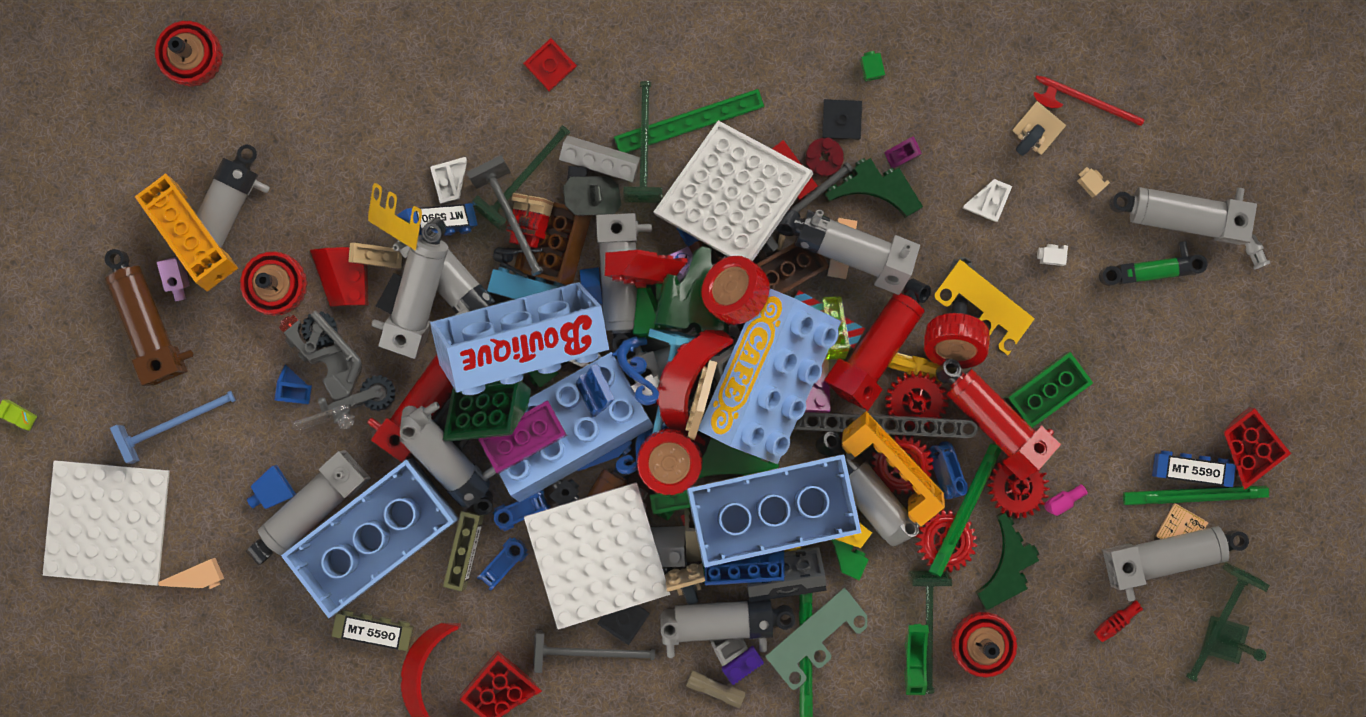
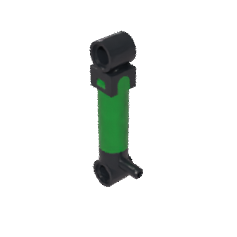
[1099,241,1208,286]

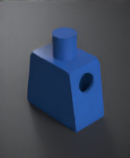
[247,465,296,509]

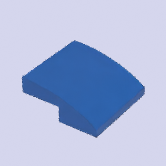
[576,364,614,417]

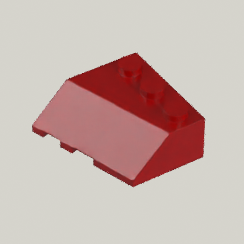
[310,247,369,307]
[604,250,688,288]
[1223,407,1291,489]
[460,650,542,717]

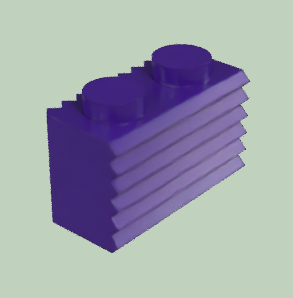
[722,645,764,685]

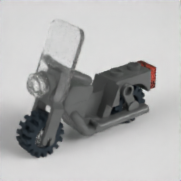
[279,310,395,431]

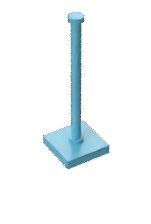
[648,328,696,433]

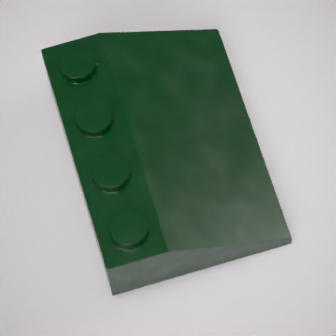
[443,381,531,441]

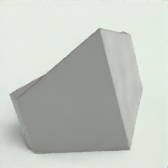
[710,638,748,666]

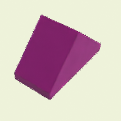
[884,136,922,168]

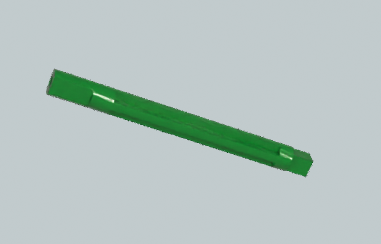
[929,443,1002,577]
[1123,485,1269,505]
[799,593,813,717]

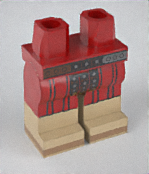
[506,193,554,248]

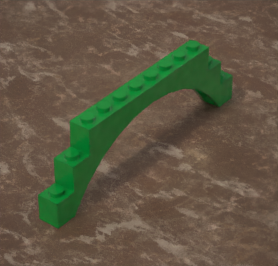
[699,437,869,580]

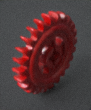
[885,371,949,430]
[870,434,933,495]
[987,458,1050,519]
[915,509,977,573]

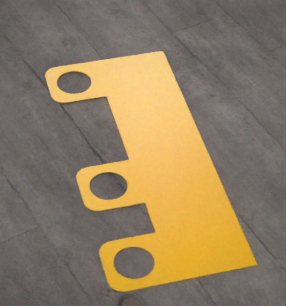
[935,260,1035,355]

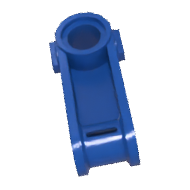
[929,441,968,499]
[492,490,551,531]
[477,537,528,591]

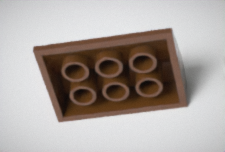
[514,202,592,285]

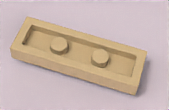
[349,243,402,268]

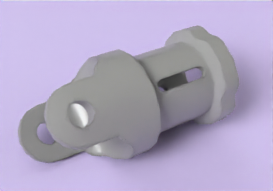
[1245,234,1271,270]

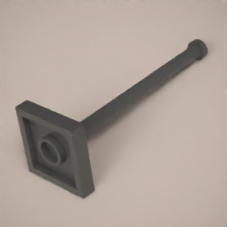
[466,155,543,276]
[762,162,854,257]
[533,629,655,673]

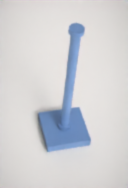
[110,391,236,464]

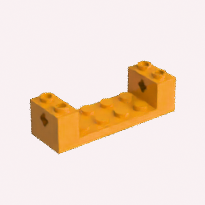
[135,173,238,292]
[842,411,945,526]

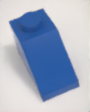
[580,267,603,305]

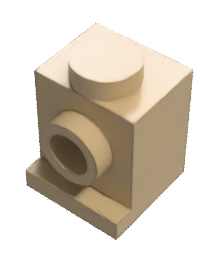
[1077,167,1110,197]

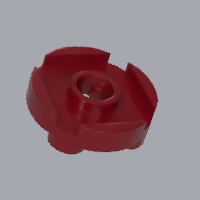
[805,138,844,176]

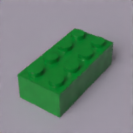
[1004,352,1093,428]

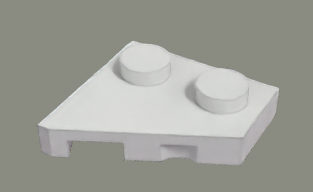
[430,157,467,204]
[963,179,1012,222]

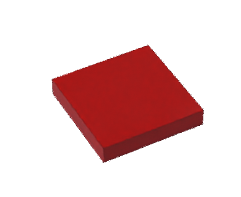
[523,38,577,92]

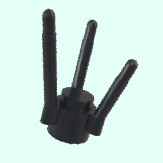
[493,247,543,278]

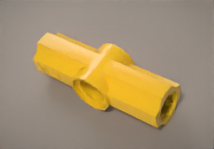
[888,353,948,381]

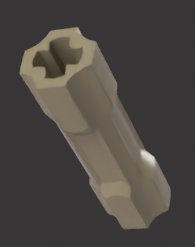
[686,670,746,708]

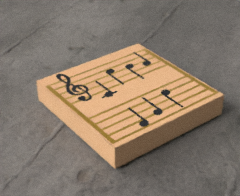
[1156,503,1208,539]

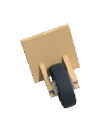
[1012,101,1066,156]
[665,564,705,605]

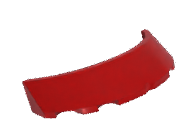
[657,330,734,445]
[401,623,461,717]

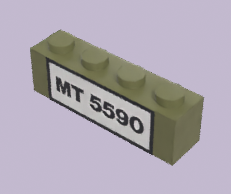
[443,510,484,592]
[332,609,414,651]

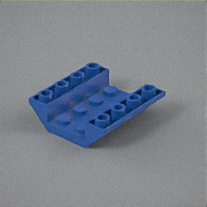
[705,550,785,585]

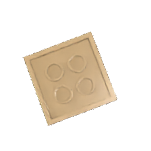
[685,360,717,440]

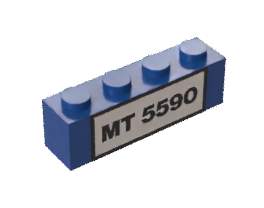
[397,203,478,236]
[1152,450,1236,487]

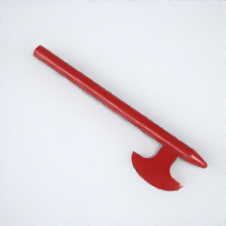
[1034,76,1145,126]

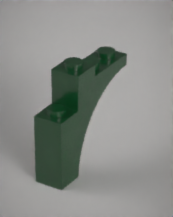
[824,158,923,218]
[975,513,1039,610]

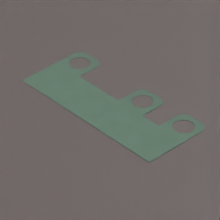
[765,588,867,690]

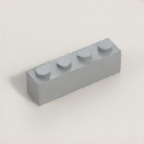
[559,136,641,182]

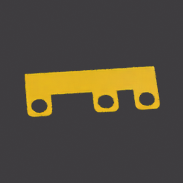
[368,183,422,251]

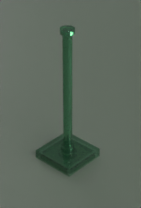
[623,81,663,203]
[472,125,570,233]
[1186,562,1270,682]
[908,571,952,694]
[1201,616,1266,664]

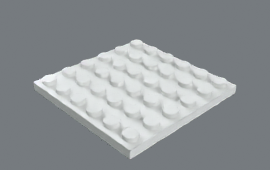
[654,121,813,261]
[43,460,170,586]
[524,482,670,629]

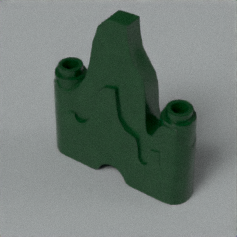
[654,247,730,335]

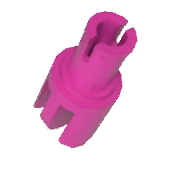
[1044,484,1088,516]

